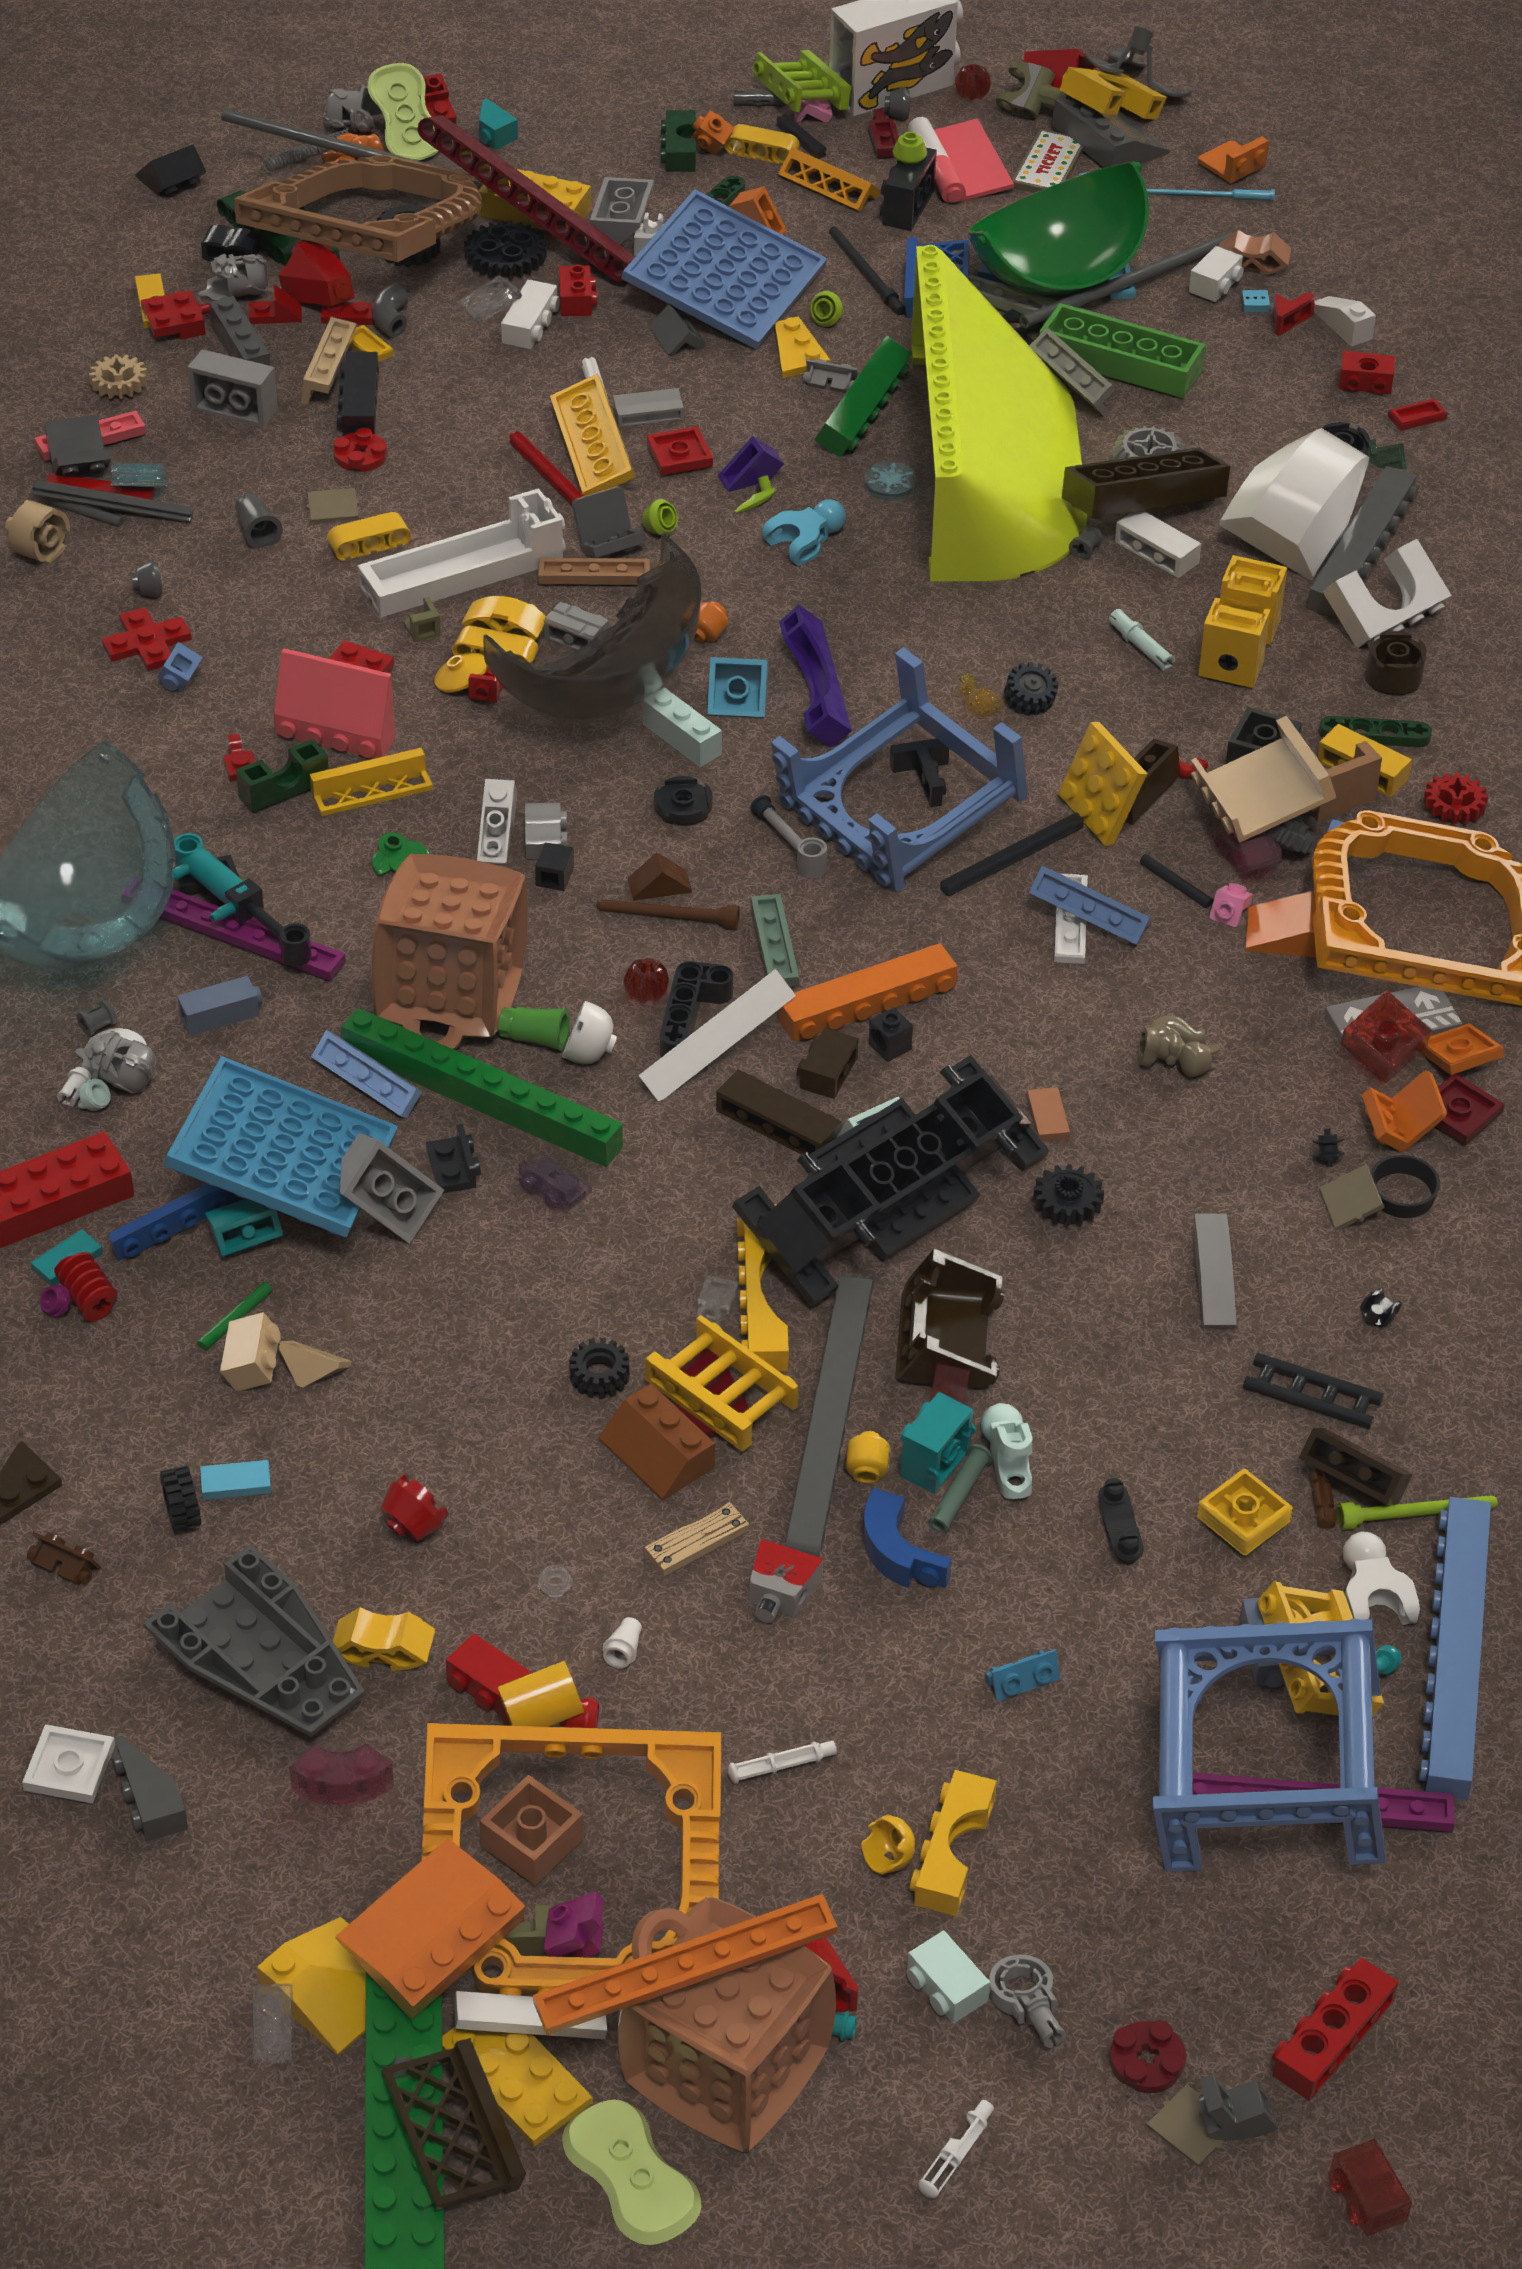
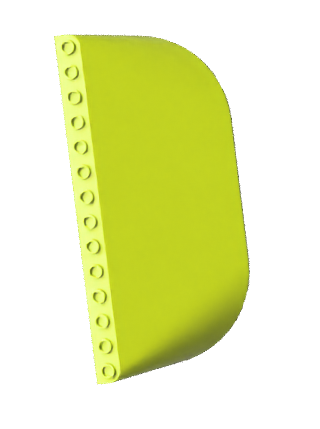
[911,245,1087,581]

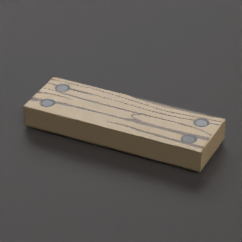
[644,1502,749,1577]

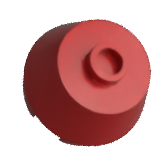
[380,1473,449,1542]

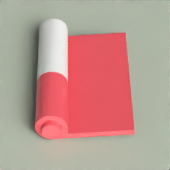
[907,117,1014,203]

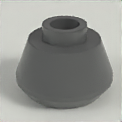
[885,87,910,121]
[131,560,162,598]

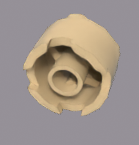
[5,500,70,563]

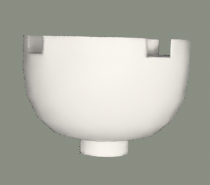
[562,1001,617,1064]

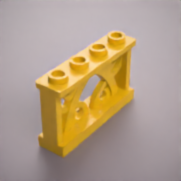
[1257,1581,1384,1717]

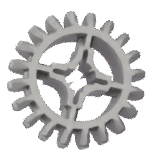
[1113,425,1184,460]

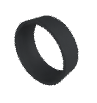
[1371,1155,1440,1218]

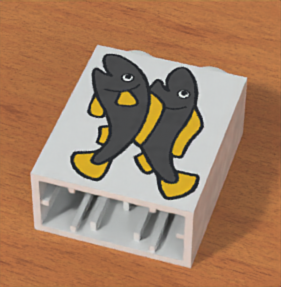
[829,0,963,116]

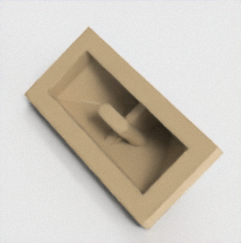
[279,1341,352,1387]

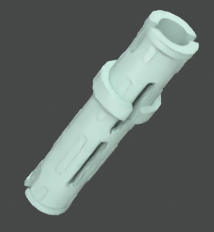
[1108,609,1175,671]

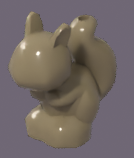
[1138,1015,1222,1078]

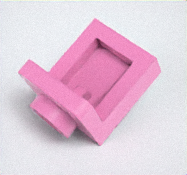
[792,99,832,123]
[1209,883,1254,927]

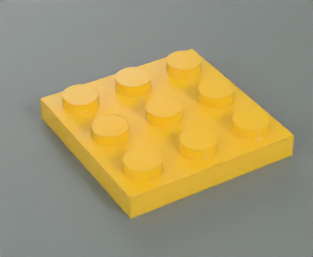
[1058,722,1148,846]

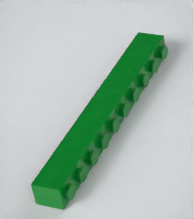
[341,1008,623,1168]

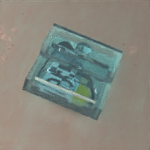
[111,463,167,487]

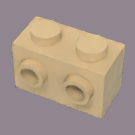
[220,1312,281,1391]

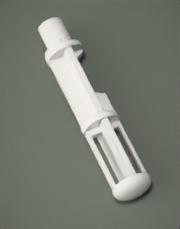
[728,1740,837,1784]
[918,2100,994,2198]

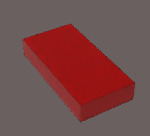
[1388,398,1448,431]

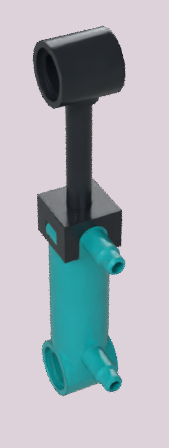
[164,833,312,966]

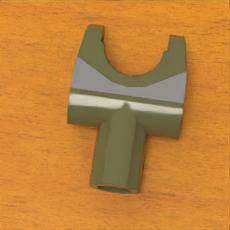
[995,61,1067,120]

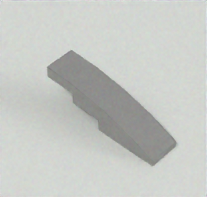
[1194,1214,1236,1328]

